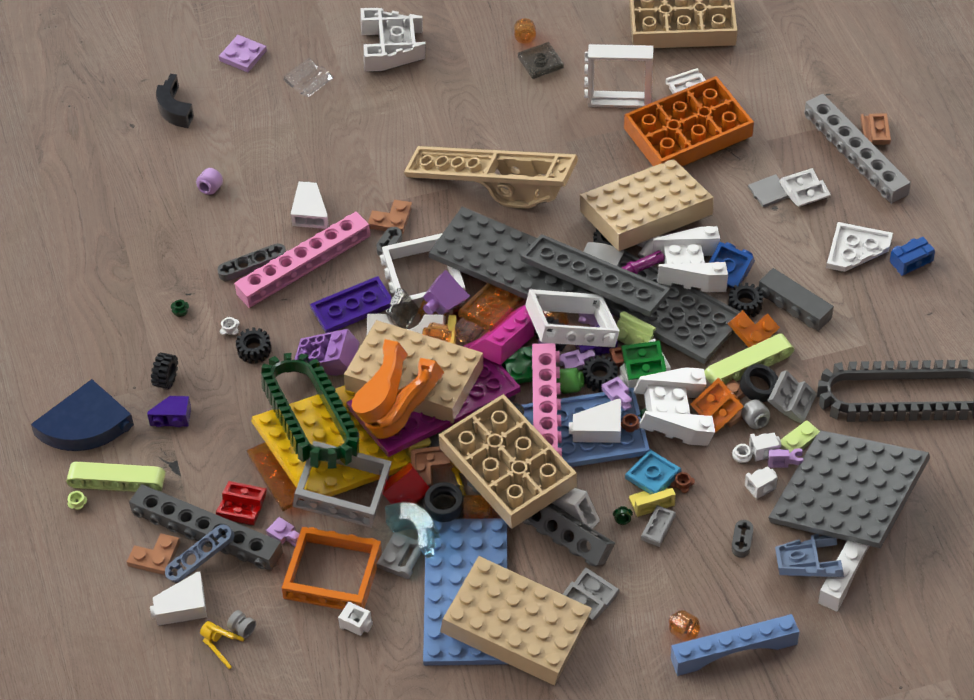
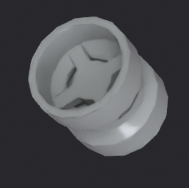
[227,610,256,639]

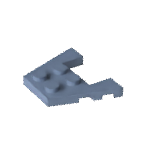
[775,534,844,577]

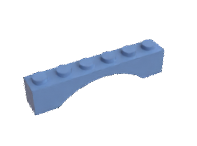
[671,614,799,676]

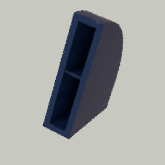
[31,379,134,451]

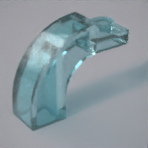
[385,502,440,558]

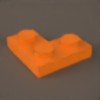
[727,310,780,348]

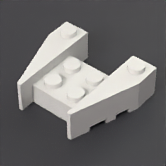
[360,8,425,72]
[653,226,728,292]
[633,367,715,446]

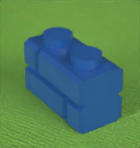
[890,237,935,276]

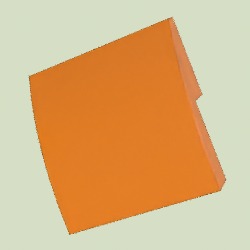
[690,378,744,433]

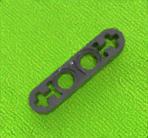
[217,243,286,281]

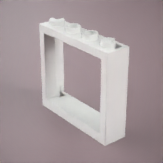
[584,44,653,108]
[380,233,466,314]
[525,289,619,347]

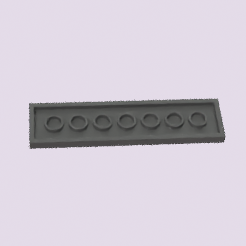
[521,234,670,317]

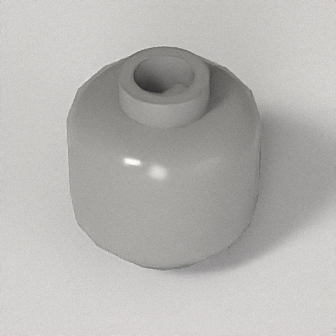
[741,400,770,429]

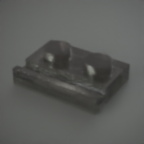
[386,288,420,329]

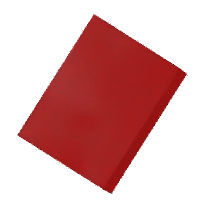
[383,462,430,516]

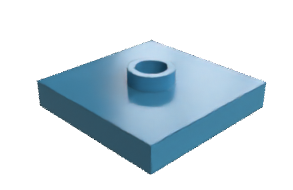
[625,449,682,495]

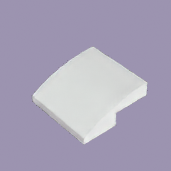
[779,168,831,207]

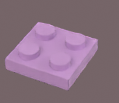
[219,35,267,72]

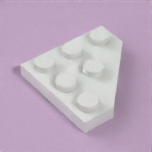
[826,222,893,272]

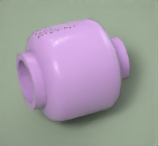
[196,168,223,195]

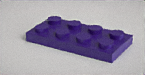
[310,276,395,333]

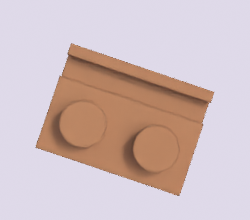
[860,113,891,145]

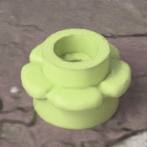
[67,491,87,510]

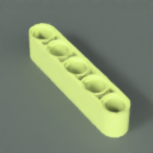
[704,334,794,384]
[66,462,166,492]

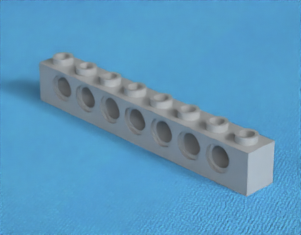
[804,94,911,203]

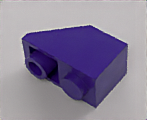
[147,396,191,427]

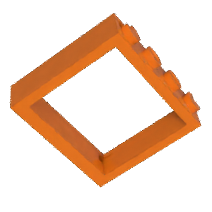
[282,527,382,610]

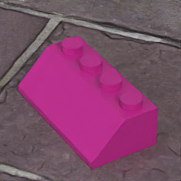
[469,304,535,365]

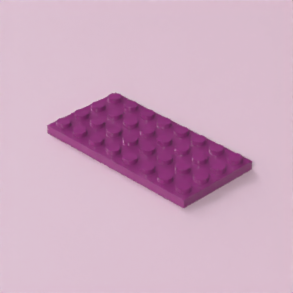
[346,339,521,457]

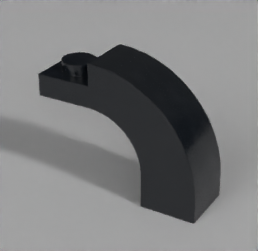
[156,73,194,128]

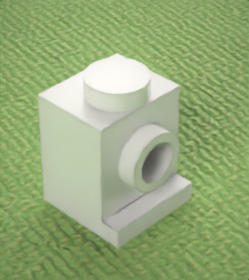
[749,433,781,461]
[745,466,778,499]
[338,602,373,636]

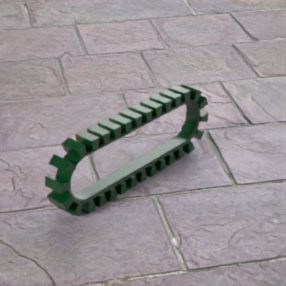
[261,353,359,469]

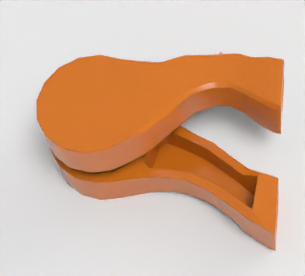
[351,339,444,439]

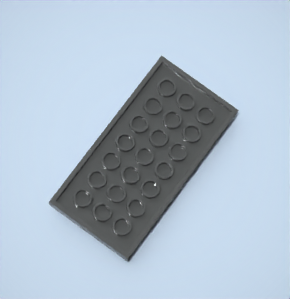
[429,207,580,316]
[577,250,740,364]

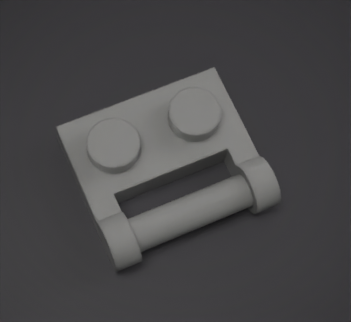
[377,532,427,579]

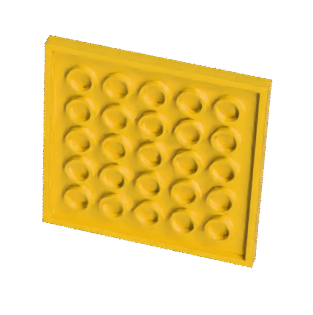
[251,385,411,497]

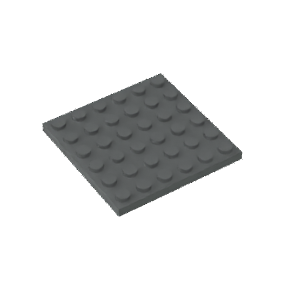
[768,430,930,548]

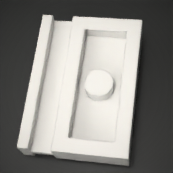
[666,68,705,94]

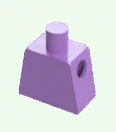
[423,270,470,315]

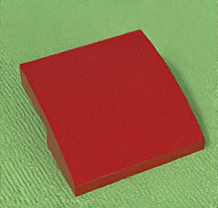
[216,481,267,525]

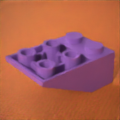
[295,329,360,376]

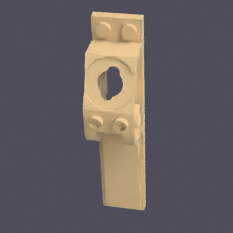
[404,146,578,209]

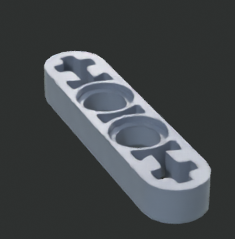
[165,524,234,582]

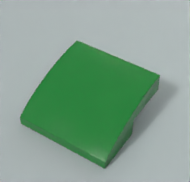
[621,341,666,380]

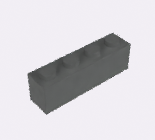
[759,268,834,331]

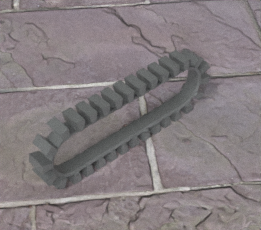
[817,360,974,422]

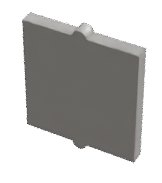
[748,174,789,207]

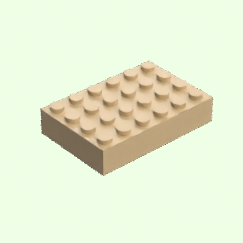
[629,0,737,48]
[580,159,713,251]
[344,320,483,423]
[439,394,577,529]
[440,556,592,686]

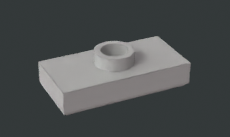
[641,505,676,547]

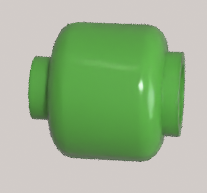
[556,368,584,394]

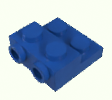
[709,242,755,289]

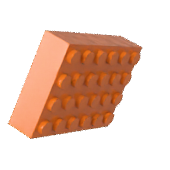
[624,76,754,166]

